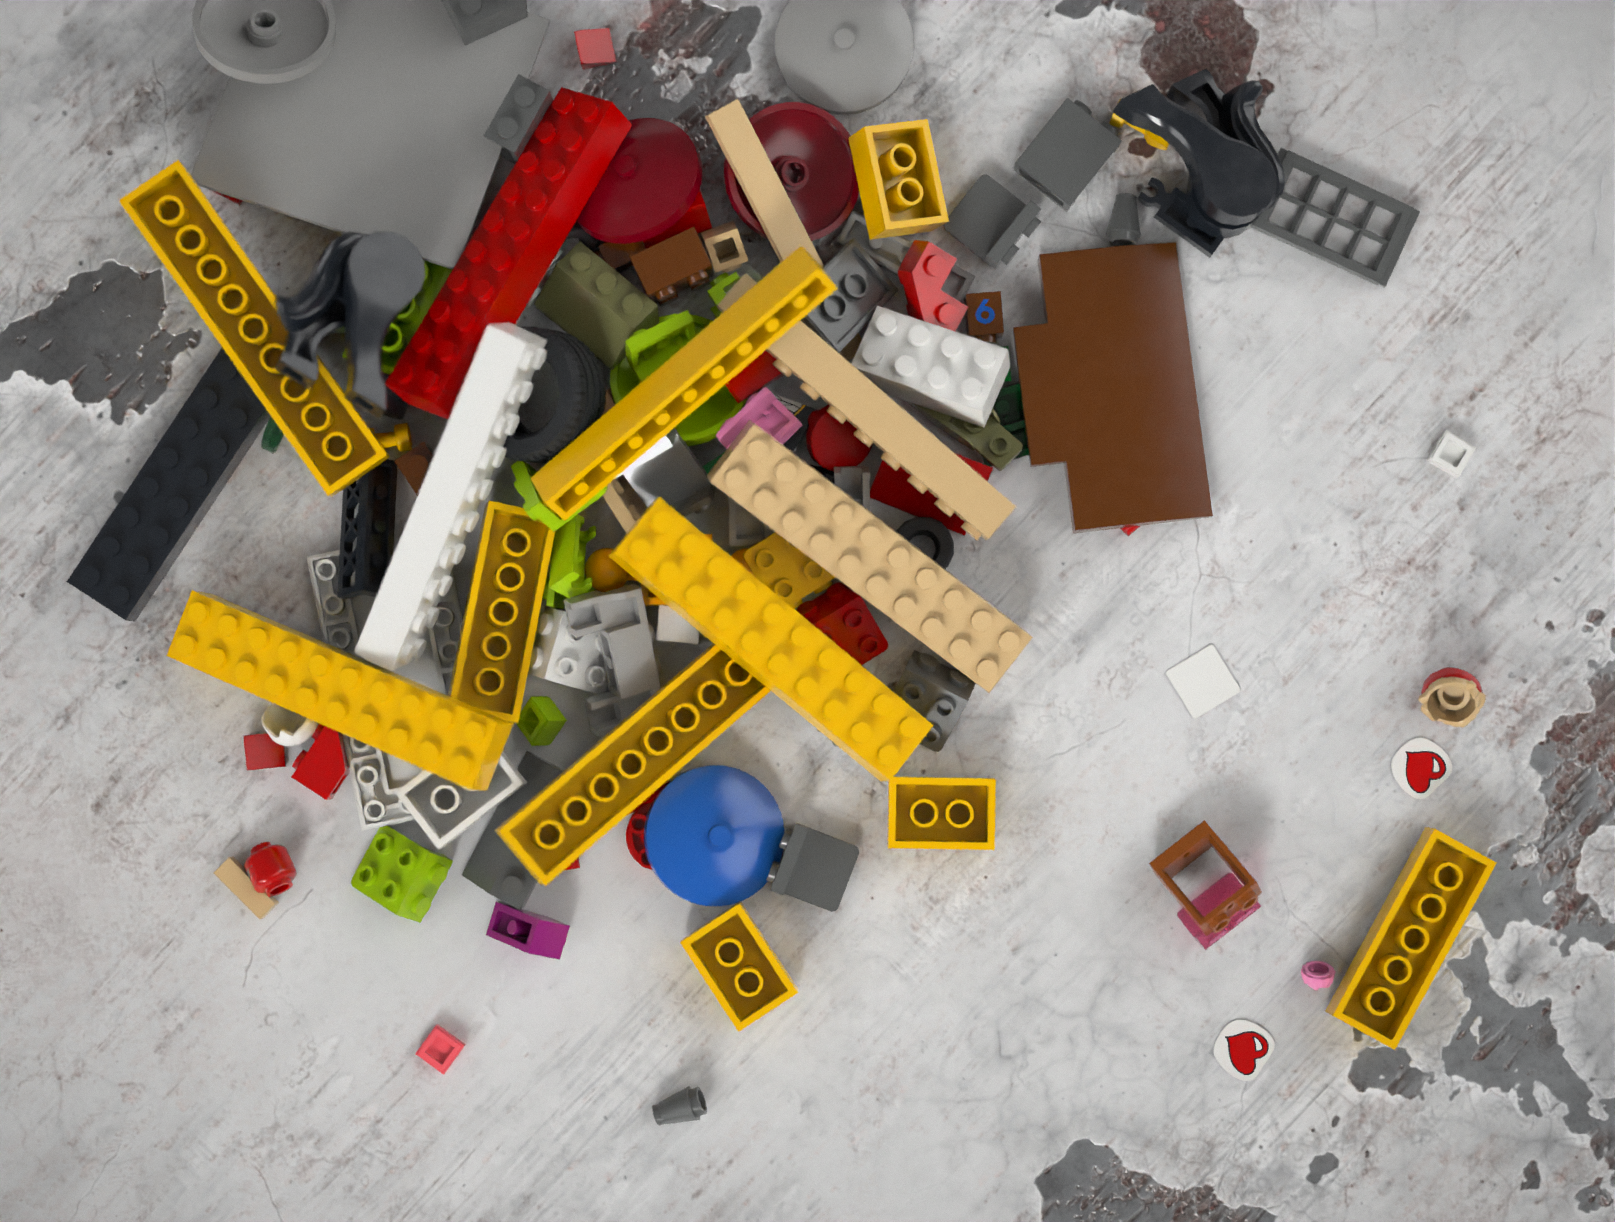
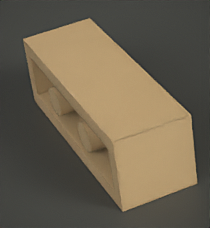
[214,856,279,919]

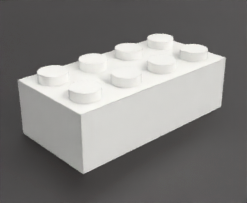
[852,306,1010,427]

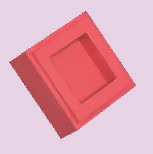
[415,1024,466,1075]

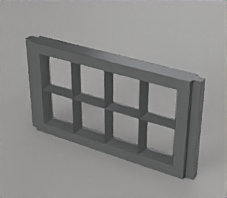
[1251,148,1420,288]

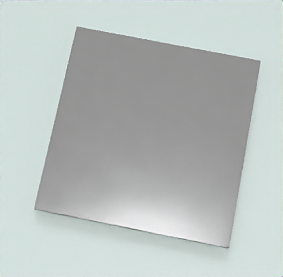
[191,0,550,269]

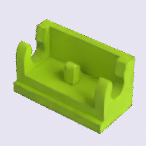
[549,514,596,598]

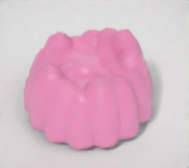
[1301,961,1335,990]

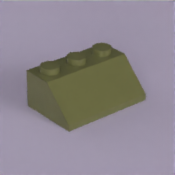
[534,241,659,371]

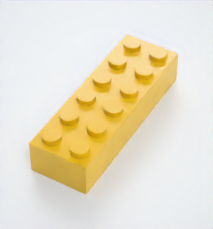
[448,501,555,724]
[1325,827,1497,1050]

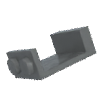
[484,74,553,164]
[1013,98,1122,212]
[615,428,716,517]

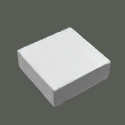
[1426,430,1476,478]

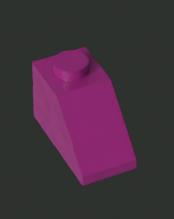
[486,902,570,960]

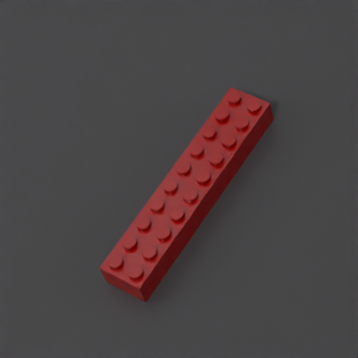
[385,87,632,420]

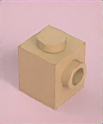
[701,221,748,273]

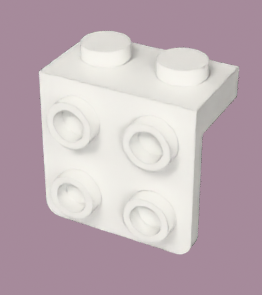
[528,607,608,694]

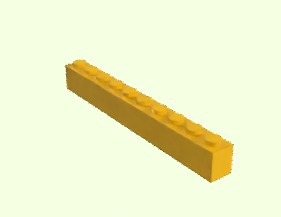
[530,245,837,521]

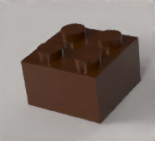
[630,227,714,306]

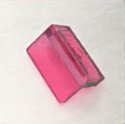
[1177,872,1261,950]

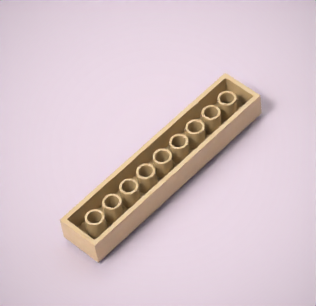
[707,420,1033,693]

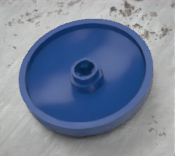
[644,765,785,907]

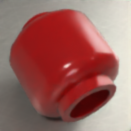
[244,842,297,897]

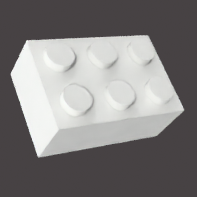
[395,751,527,849]

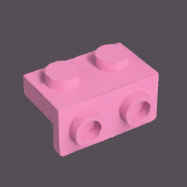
[716,387,803,449]

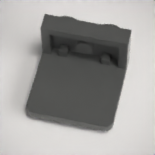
[943,175,1041,270]
[893,650,976,752]
[767,823,859,912]

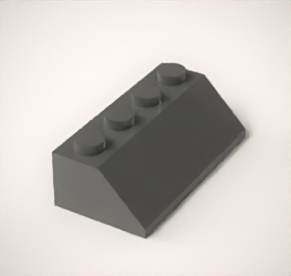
[462,751,564,910]

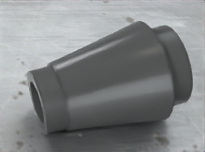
[1106,193,1141,247]
[652,1086,707,1126]

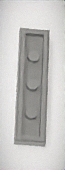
[836,211,975,303]

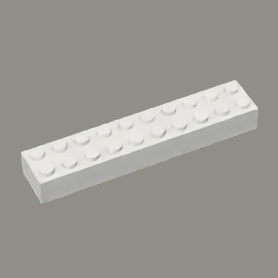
[354,322,547,671]

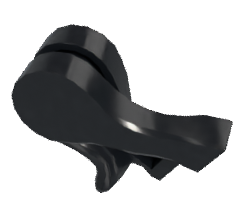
[1113,69,1285,238]
[275,232,425,419]

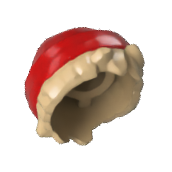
[1418,667,1486,728]

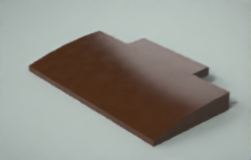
[1013,242,1213,534]

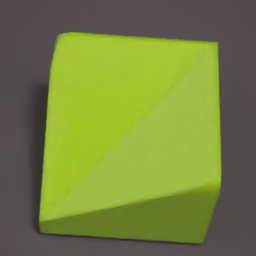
[516,696,567,746]

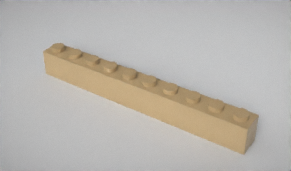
[717,273,1016,540]

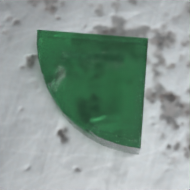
[261,416,284,454]

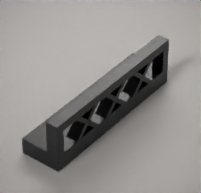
[337,459,398,599]

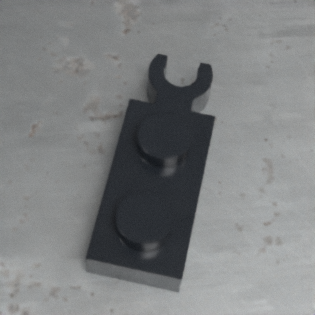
[1137,177,1224,258]

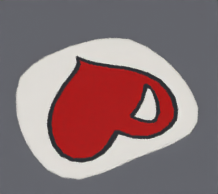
[1391,737,1453,799]
[1214,1019,1275,1081]

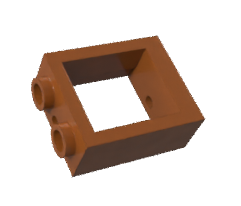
[1149,820,1262,936]

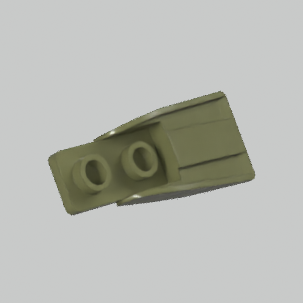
[906,401,1023,471]

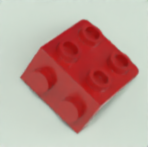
[796,582,888,665]

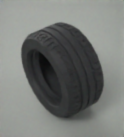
[503,326,606,463]

